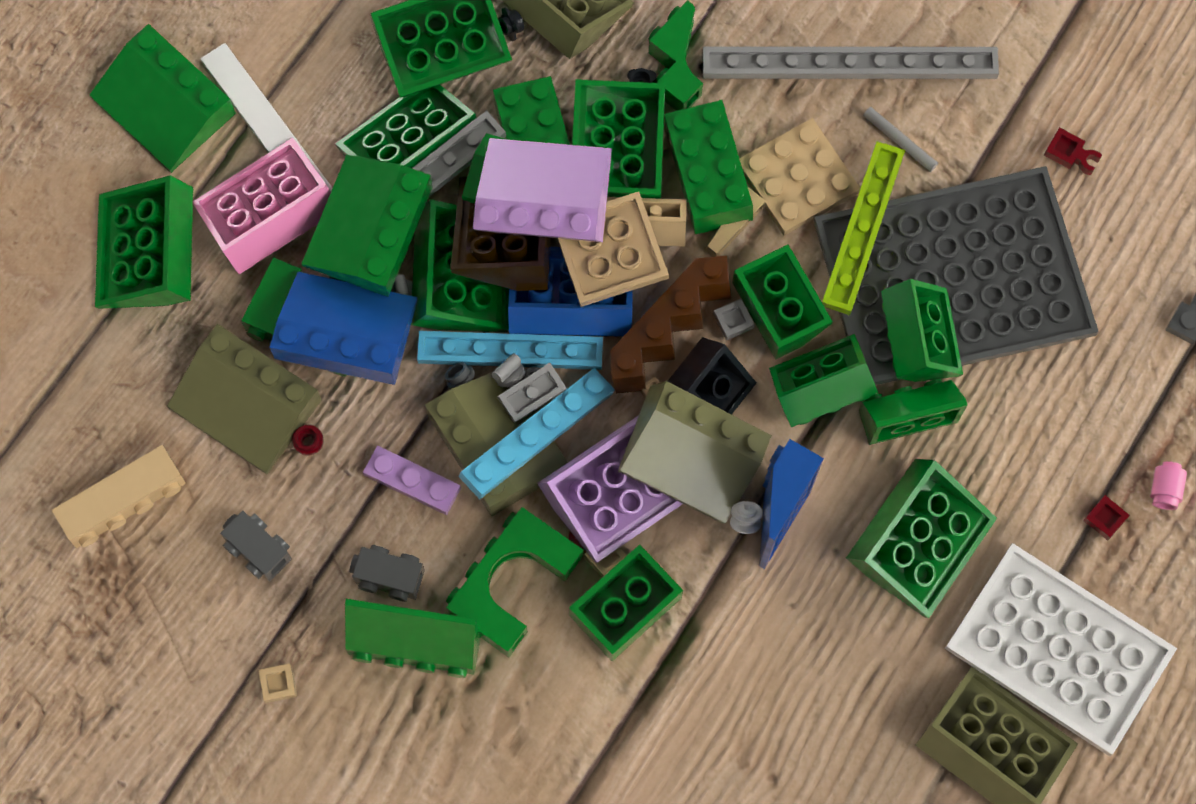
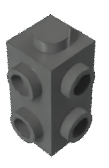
[220,510,292,581]
[349,545,425,602]

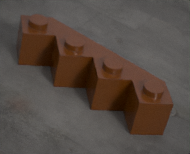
[610,255,731,394]

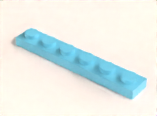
[417,331,603,370]
[458,368,615,500]

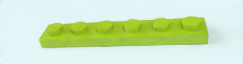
[822,141,905,315]

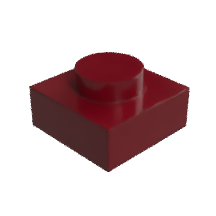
[1083,495,1130,541]

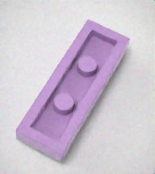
[363,445,461,515]

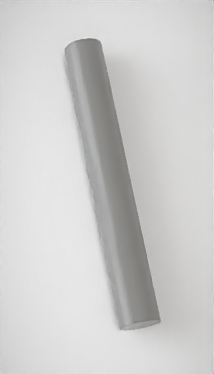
[863,107,938,172]

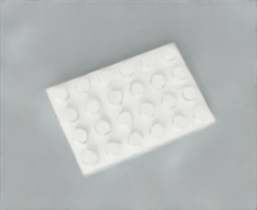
[945,543,1177,756]

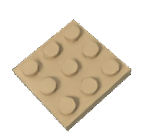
[739,118,861,236]
[557,191,669,307]

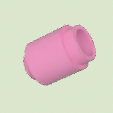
[1150,462,1187,510]

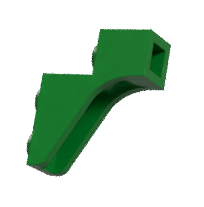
[648,0,703,111]

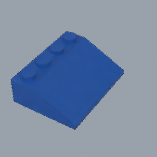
[508,247,633,337]
[270,272,418,385]
[759,439,824,569]

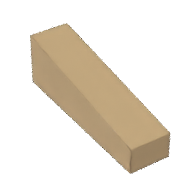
[707,187,766,257]

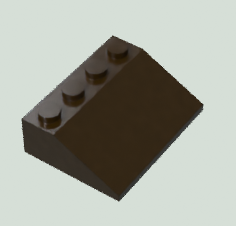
[451,176,551,291]

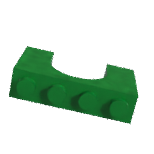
[241,257,355,377]
[446,507,583,657]

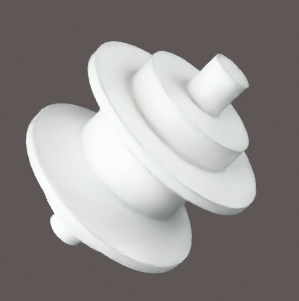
[730,501,763,534]

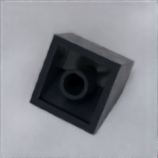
[667,337,757,415]

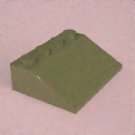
[502,0,634,59]
[167,324,322,474]
[425,373,568,517]
[618,381,772,523]
[915,667,1078,804]

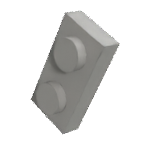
[497,363,567,423]

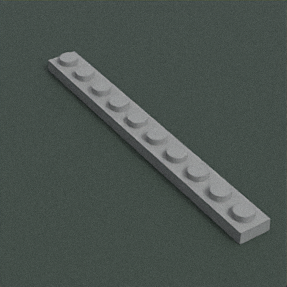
[702,47,999,79]

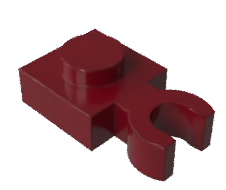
[1044,127,1102,175]

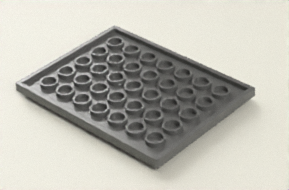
[814,166,1099,385]

